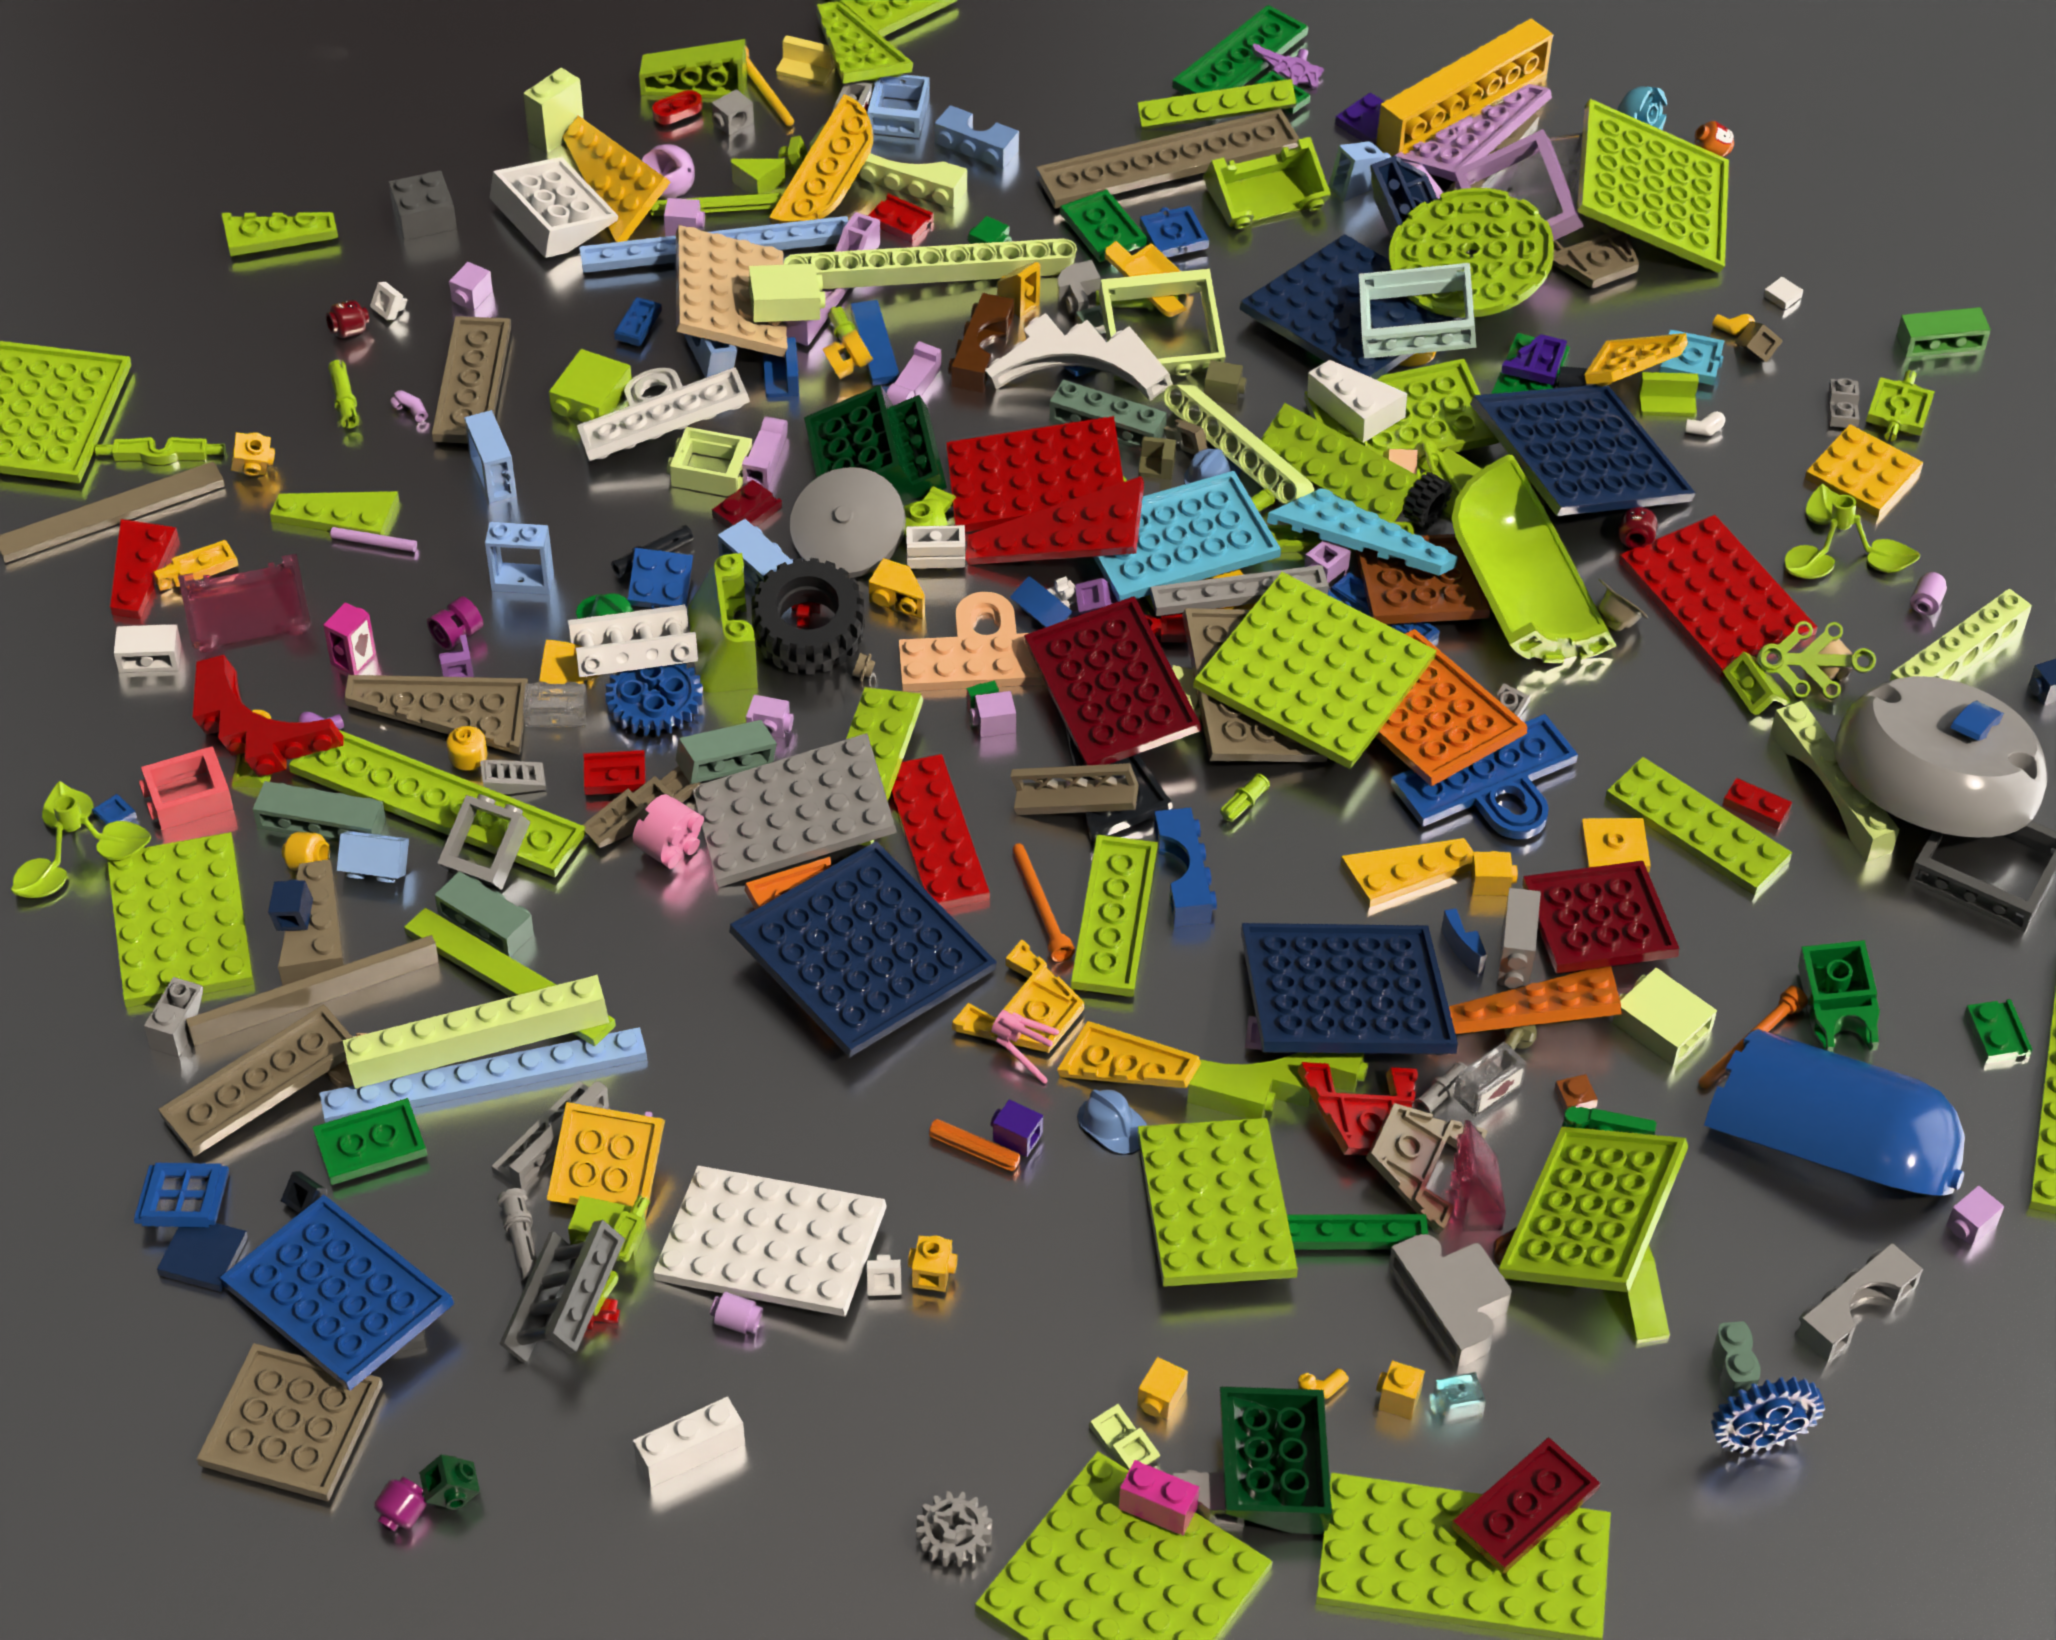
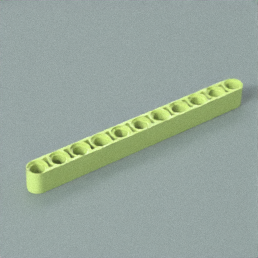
[784,239,1077,289]

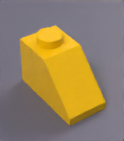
[997,262,1040,318]

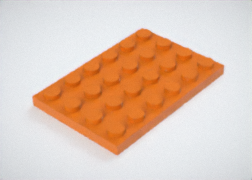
[1375,629,1527,787]

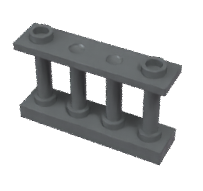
[500,1220,625,1363]

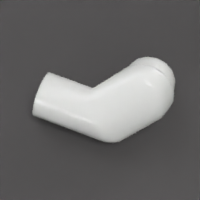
[1685,411,1725,436]

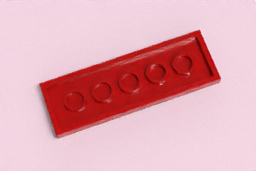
[890,754,990,909]

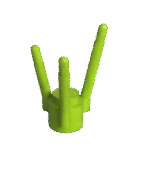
[1414,440,1461,495]

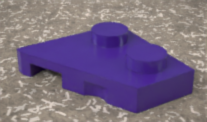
[1335,92,1384,145]
[1501,334,1567,385]

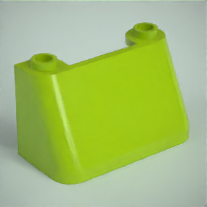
[1203,137,1331,229]
[688,553,758,693]

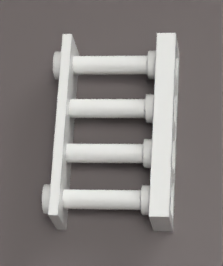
[568,605,698,677]

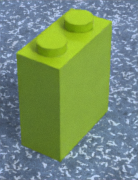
[549,349,632,423]

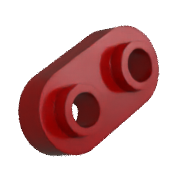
[653,90,702,125]

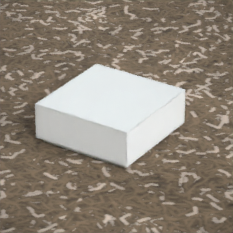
[1764,277,1803,310]

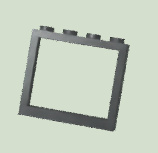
[1909,821,2056,932]

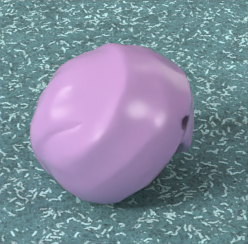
[642,144,695,200]

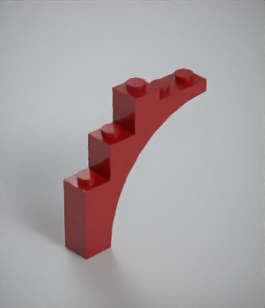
[192,654,344,777]

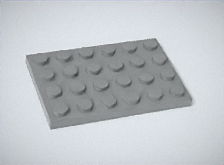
[693,733,897,887]

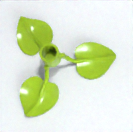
[1785,484,1920,579]
[11,781,151,898]

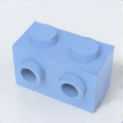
[337,831,409,883]

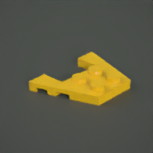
[952,939,1084,1053]

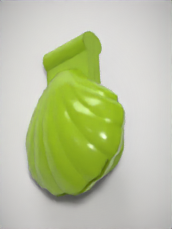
[904,486,956,538]

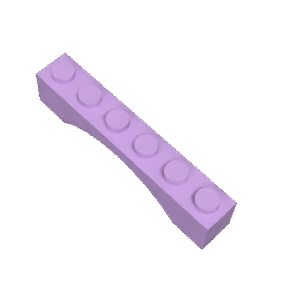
[783,212,880,346]

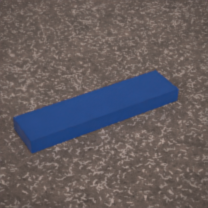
[851,300,900,386]
[1331,572,1440,643]

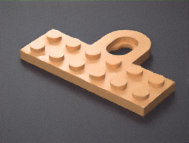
[899,592,1046,692]

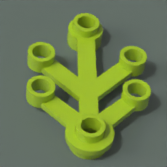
[1757,621,1876,700]

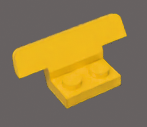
[1105,241,1189,317]

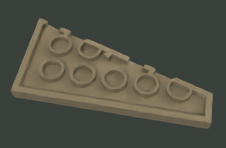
[344,675,529,755]

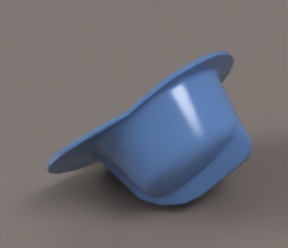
[1184,448,1242,484]
[1077,1089,1147,1154]

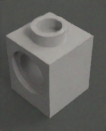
[711,89,754,136]

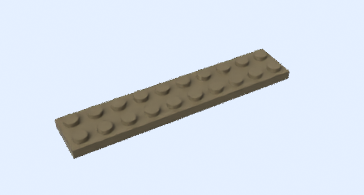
[1036,109,1299,208]

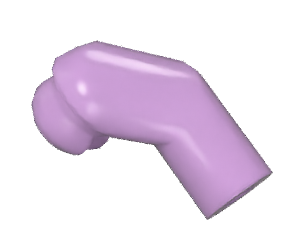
[390,390,428,422]

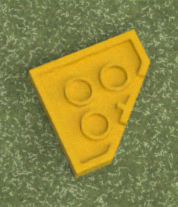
[1584,333,1688,386]

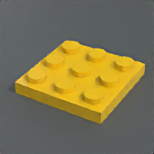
[1804,424,1923,517]
[547,1102,665,1218]

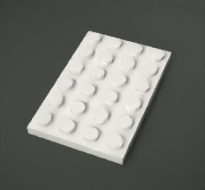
[653,1166,886,1316]

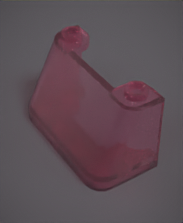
[178,554,311,653]

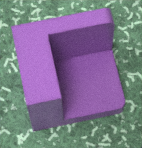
[1075,578,1118,614]
[439,634,474,677]

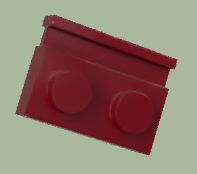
[712,480,782,528]

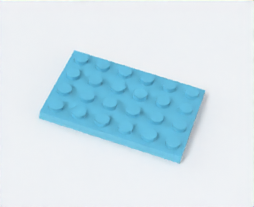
[1093,471,1281,602]

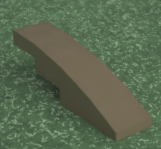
[583,766,701,848]

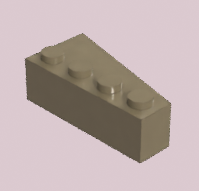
[278,859,345,986]

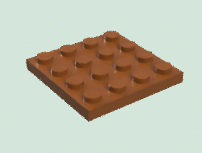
[1355,534,1490,625]

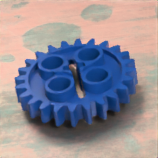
[605,663,703,736]
[1711,1377,1825,1453]

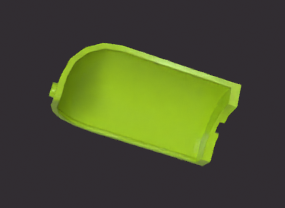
[1451,455,1617,663]

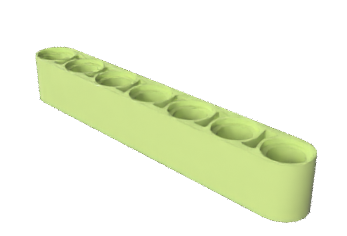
[1164,385,1314,504]

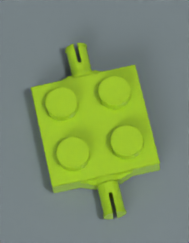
[1866,370,1935,441]

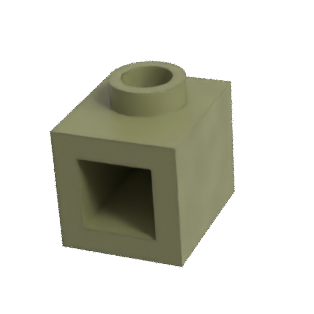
[1204,360,1247,405]

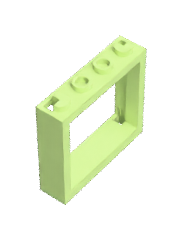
[1099,269,1226,382]

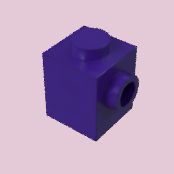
[990,1099,1043,1157]

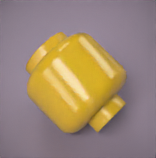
[446,726,488,771]
[282,832,331,872]

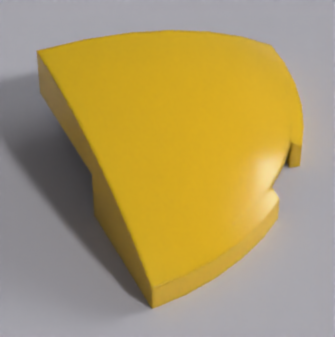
[538,640,599,700]

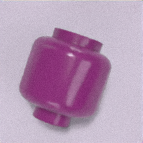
[374,1476,427,1532]

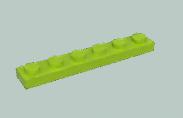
[1137,79,1296,131]

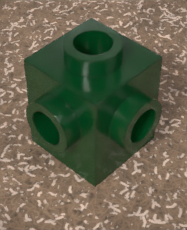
[419,1454,480,1510]

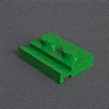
[1965,999,2033,1063]

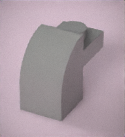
[1057,260,1101,318]

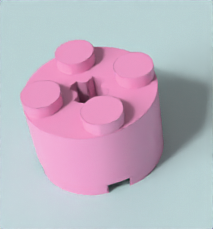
[633,794,704,869]

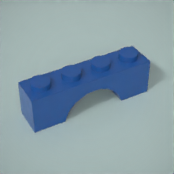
[1153,807,1217,927]

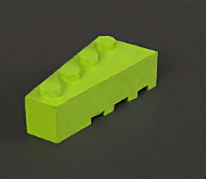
[639,39,747,99]

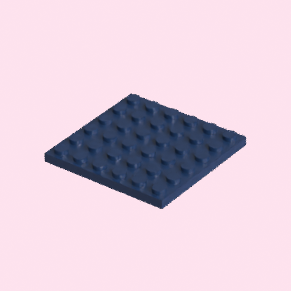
[1240,234,1466,380]
[1470,385,1696,516]
[729,841,997,1058]
[1241,923,1458,1055]

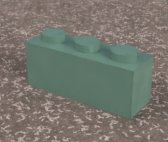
[675,720,777,784]
[435,871,534,957]

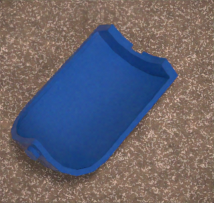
[1704,1029,1965,1195]

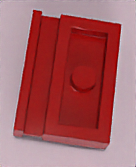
[867,194,933,243]
[583,750,646,795]

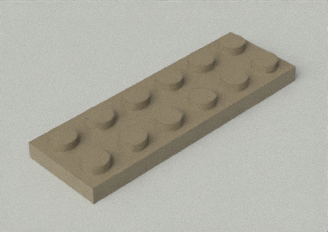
[432,316,511,443]
[158,1004,353,1157]

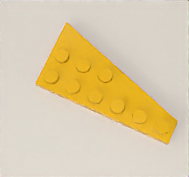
[563,115,670,242]

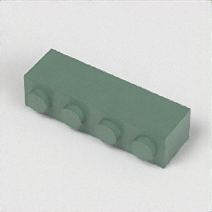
[253,781,386,842]

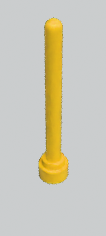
[746,46,794,127]

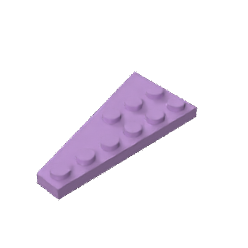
[1394,84,1552,182]

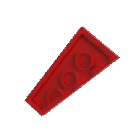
[110,519,178,619]

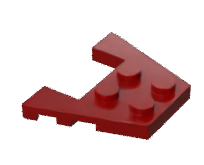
[1297,1062,1418,1155]

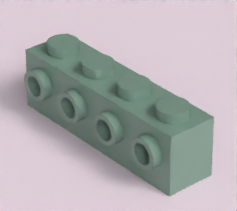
[1049,380,1167,450]

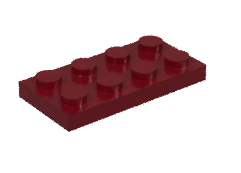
[1451,1437,1601,1575]

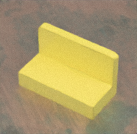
[776,35,835,86]

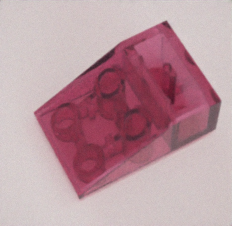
[1450,1120,1506,1232]

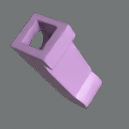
[887,341,941,405]
[742,416,788,489]

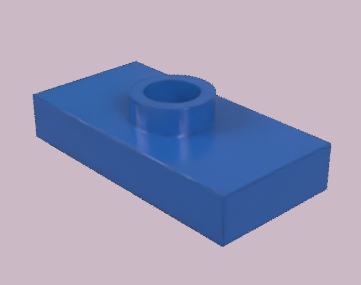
[614,297,662,346]

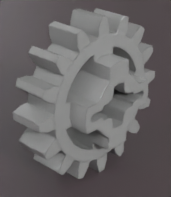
[916,1491,992,1567]

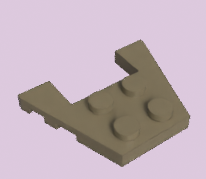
[1553,220,1639,288]
[1366,1103,1488,1234]

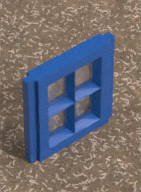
[134,1163,229,1227]

